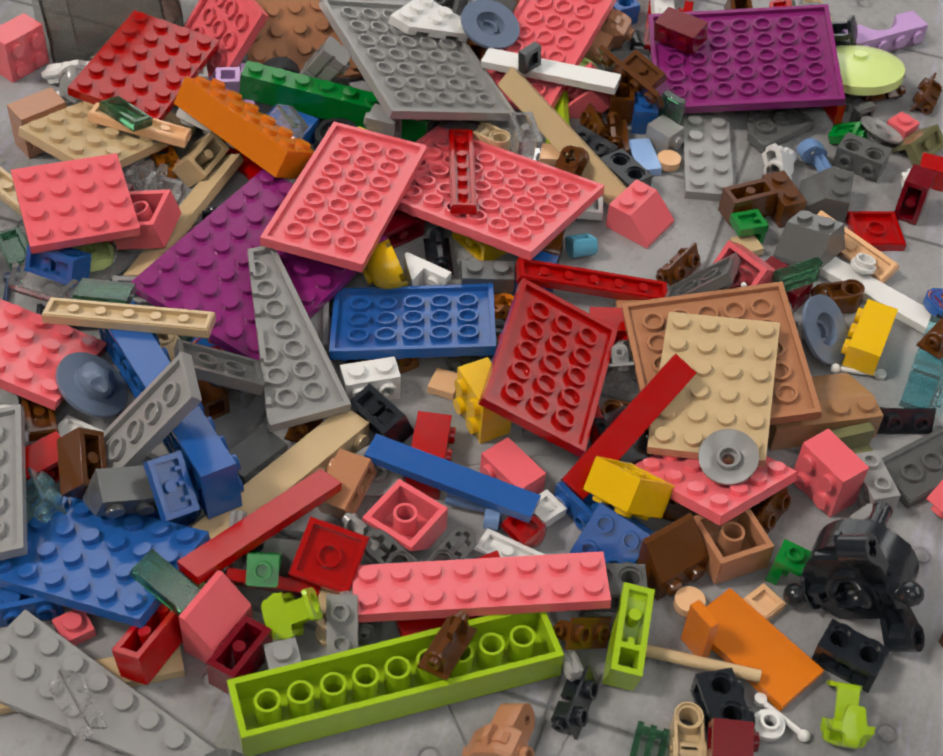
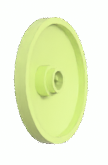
[836,45,905,96]

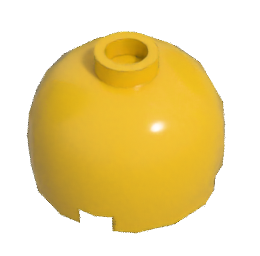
[363,239,409,289]

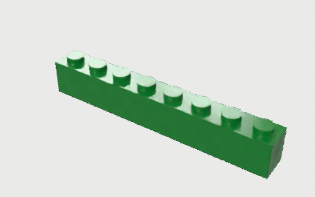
[239,61,429,142]

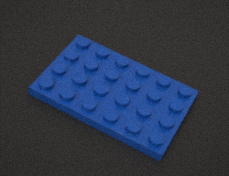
[329,283,496,361]
[0,493,211,628]

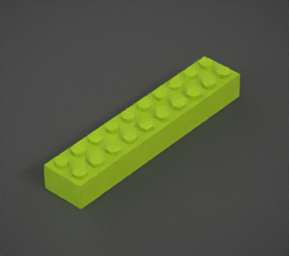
[227,612,564,756]

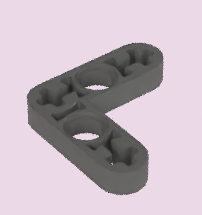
[364,526,476,564]

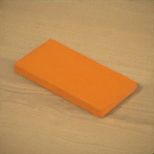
[706,588,824,712]

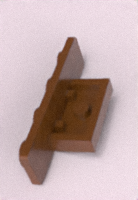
[598,45,667,109]

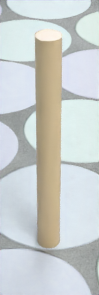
[645,644,762,683]

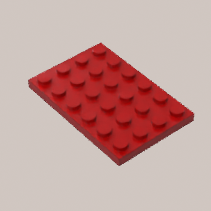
[67,10,220,121]
[478,278,618,457]

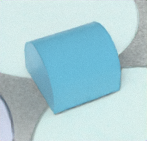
[565,233,598,259]

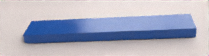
[364,434,541,523]

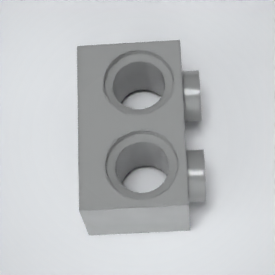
[856,450,901,517]

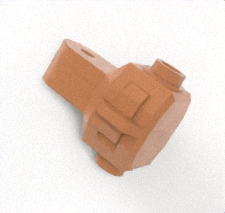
[585,8,635,66]
[462,703,535,756]

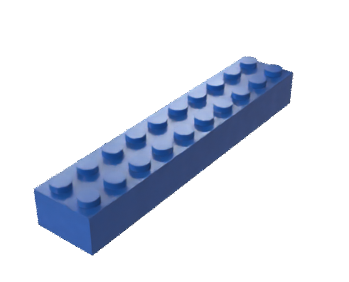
[95,291,244,519]

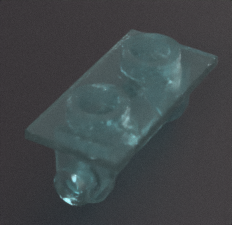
[26,467,67,522]

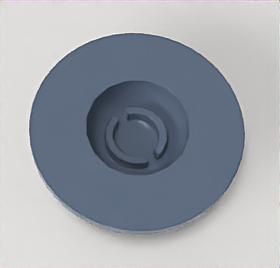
[461,0,520,50]
[802,294,848,365]
[55,352,128,418]

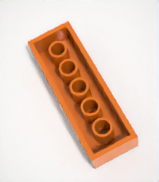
[174,76,315,179]

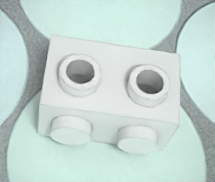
[340,356,401,401]

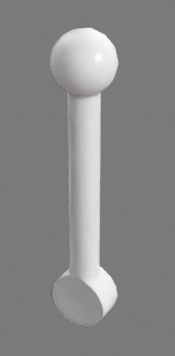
[830,363,887,380]
[753,693,810,742]

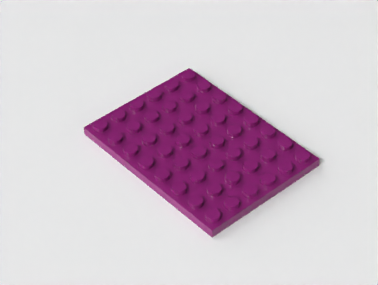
[648,4,845,115]
[129,169,388,360]

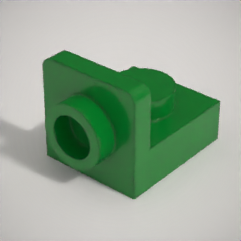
[828,122,867,144]
[729,209,768,243]
[765,539,811,585]
[246,551,282,587]

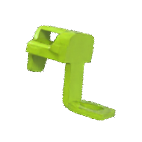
[261,587,323,640]
[820,680,876,749]

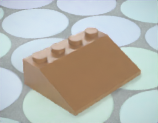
[768,372,883,451]

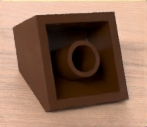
[637,513,709,601]

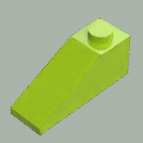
[602,582,655,691]

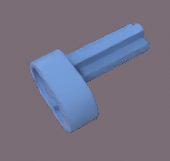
[797,138,833,172]
[445,493,505,532]

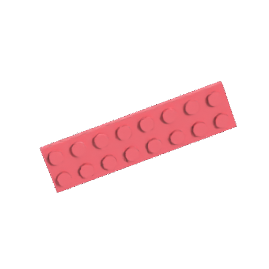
[353,552,611,623]

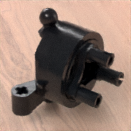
[783,501,925,652]

